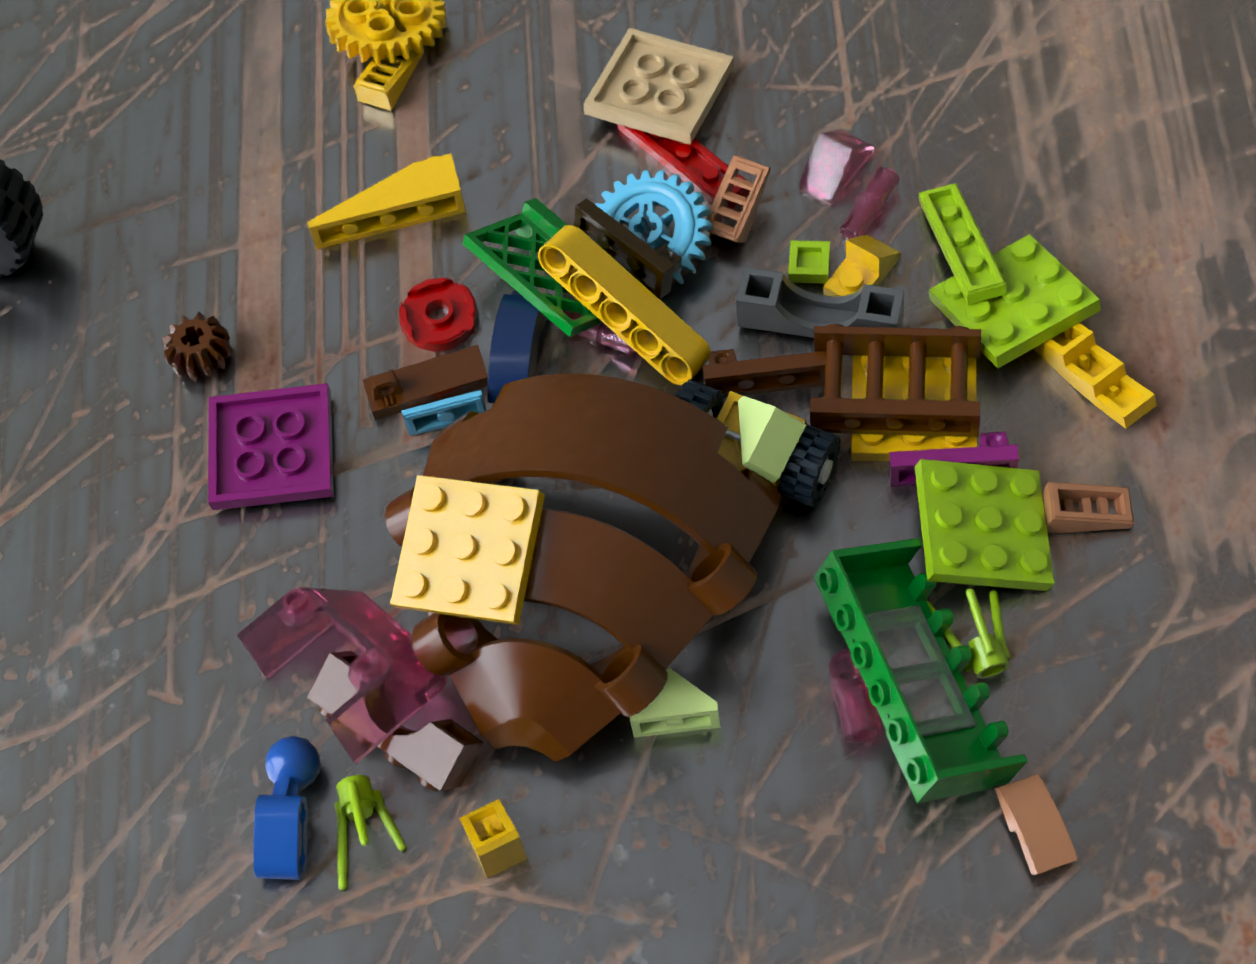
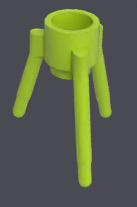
[926,588,1011,679]
[334,775,406,890]

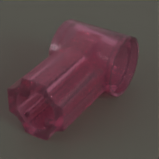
[829,649,883,744]

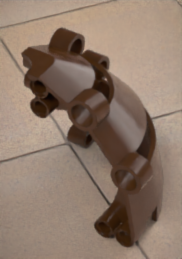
[385,373,781,762]

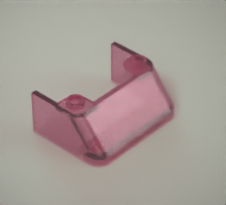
[236,587,448,764]

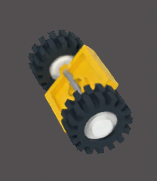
[676,379,841,507]

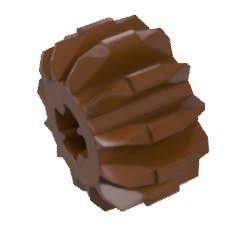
[162,312,232,382]

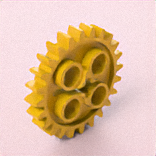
[325,0,447,64]

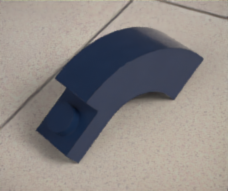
[487,291,552,403]

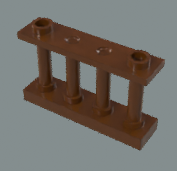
[810,324,981,437]

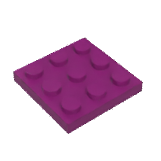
[208,383,334,511]

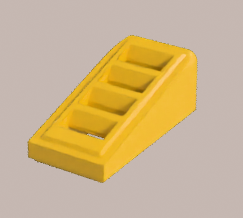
[354,51,423,111]

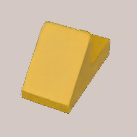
[823,235,901,297]

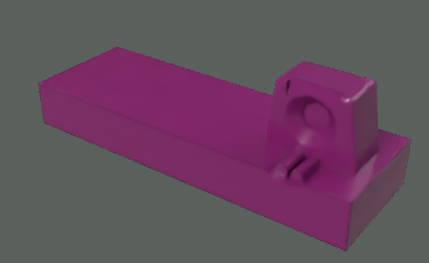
[889,431,1019,487]

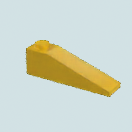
[308,153,466,250]

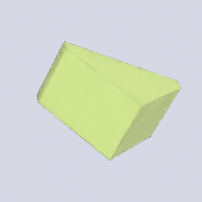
[738,396,806,482]
[630,668,721,738]

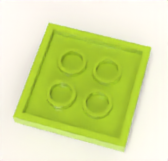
[929,234,1101,368]
[915,459,1055,591]

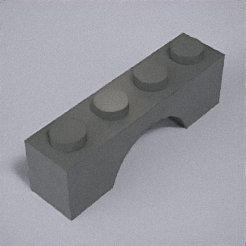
[735,267,904,338]

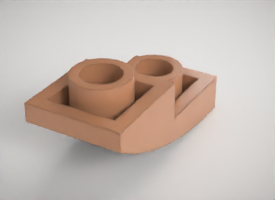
[995,774,1078,875]

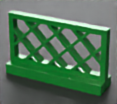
[462,198,603,337]

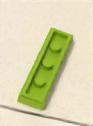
[919,183,1007,305]

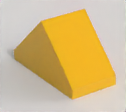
[459,799,528,878]

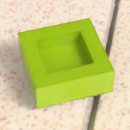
[788,240,831,283]

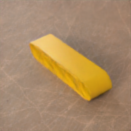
[538,225,711,385]

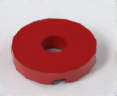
[399,277,479,352]

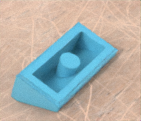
[402,390,487,436]

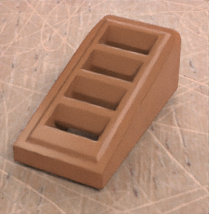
[705,155,771,243]
[1042,482,1134,533]

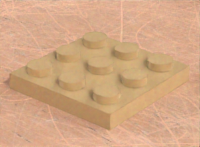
[584,28,734,145]

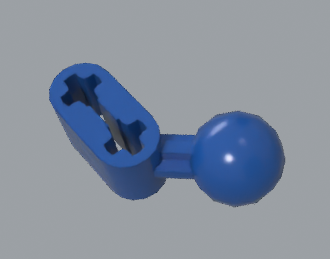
[253,736,320,880]

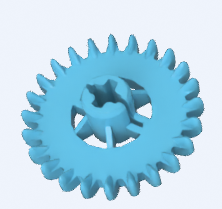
[595,170,713,284]

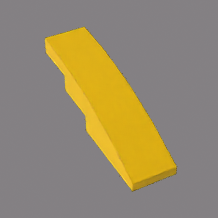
[1034,323,1157,429]

